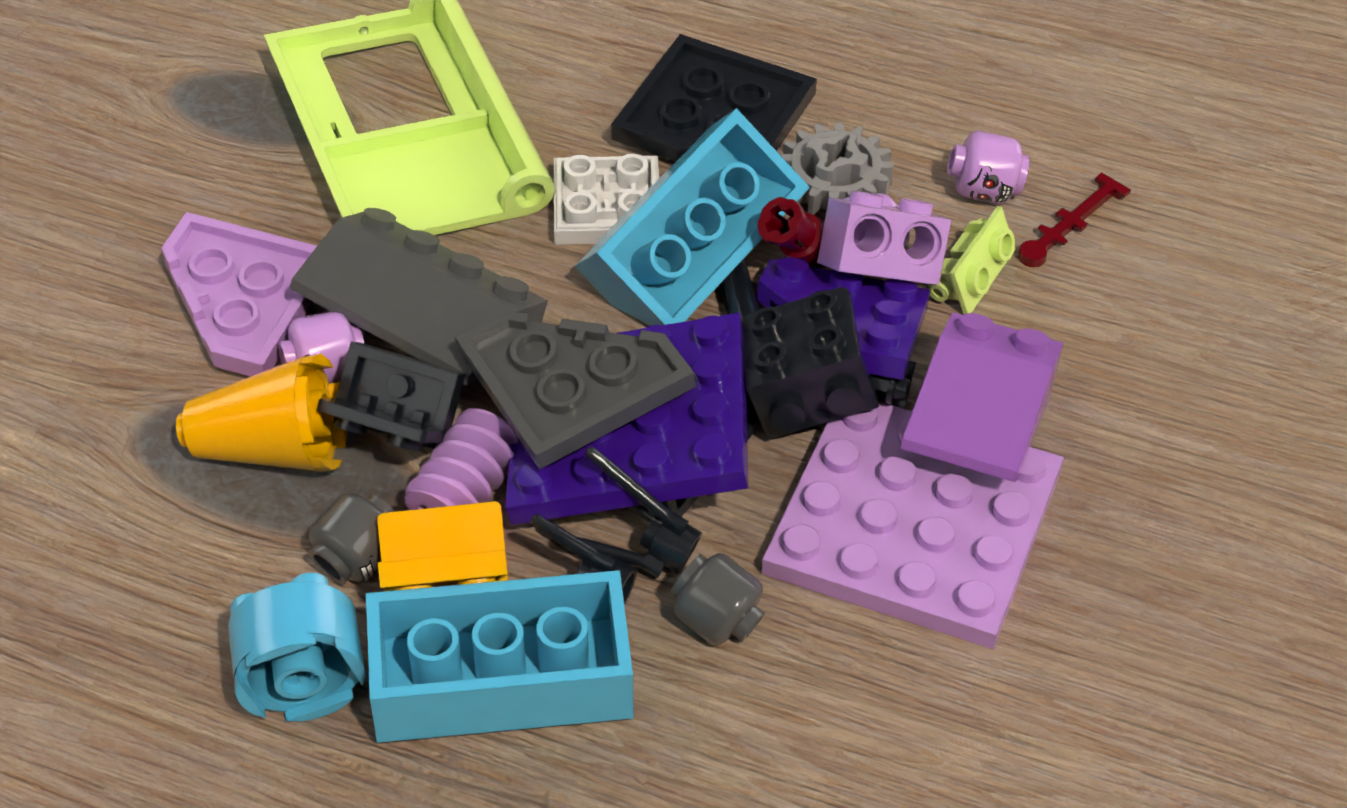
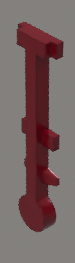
[1018,172,1131,267]

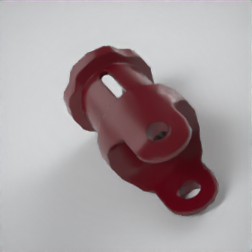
[757,197,827,269]

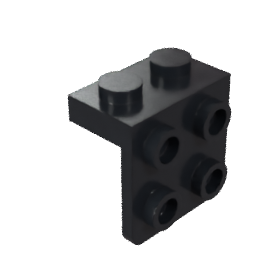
[742,287,879,439]

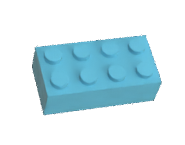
[366,570,634,743]

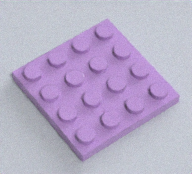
[761,401,1064,650]

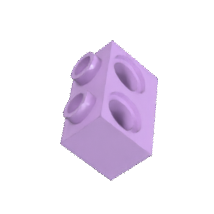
[817,191,951,285]

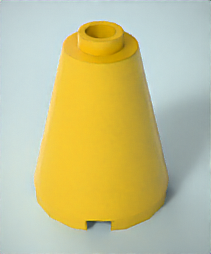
[176,354,347,472]

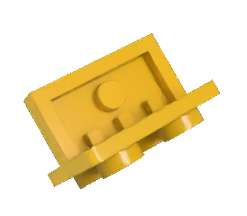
[377,501,508,591]

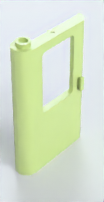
[264,0,555,235]

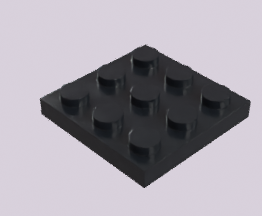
[611,34,817,162]

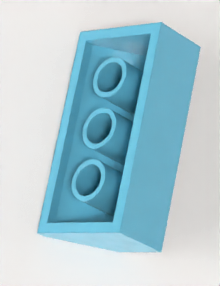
[574,108,810,326]

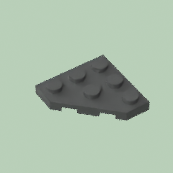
[455,310,696,470]

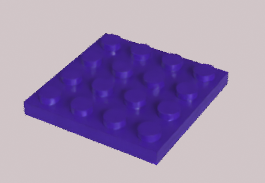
[505,313,749,525]

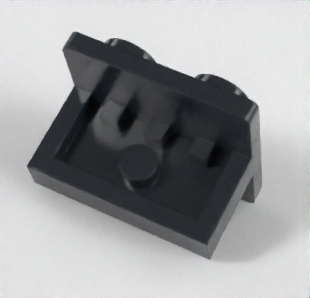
[317,342,466,451]

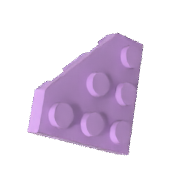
[161,212,317,376]

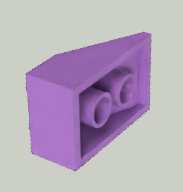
[900,312,1064,482]

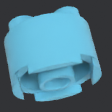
[228,573,366,721]

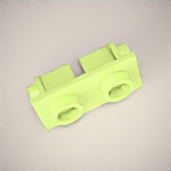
[928,206,1016,314]

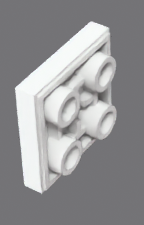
[554,154,659,245]

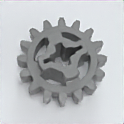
[780,122,894,214]

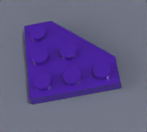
[757,257,931,380]

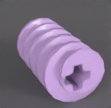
[404,408,518,510]

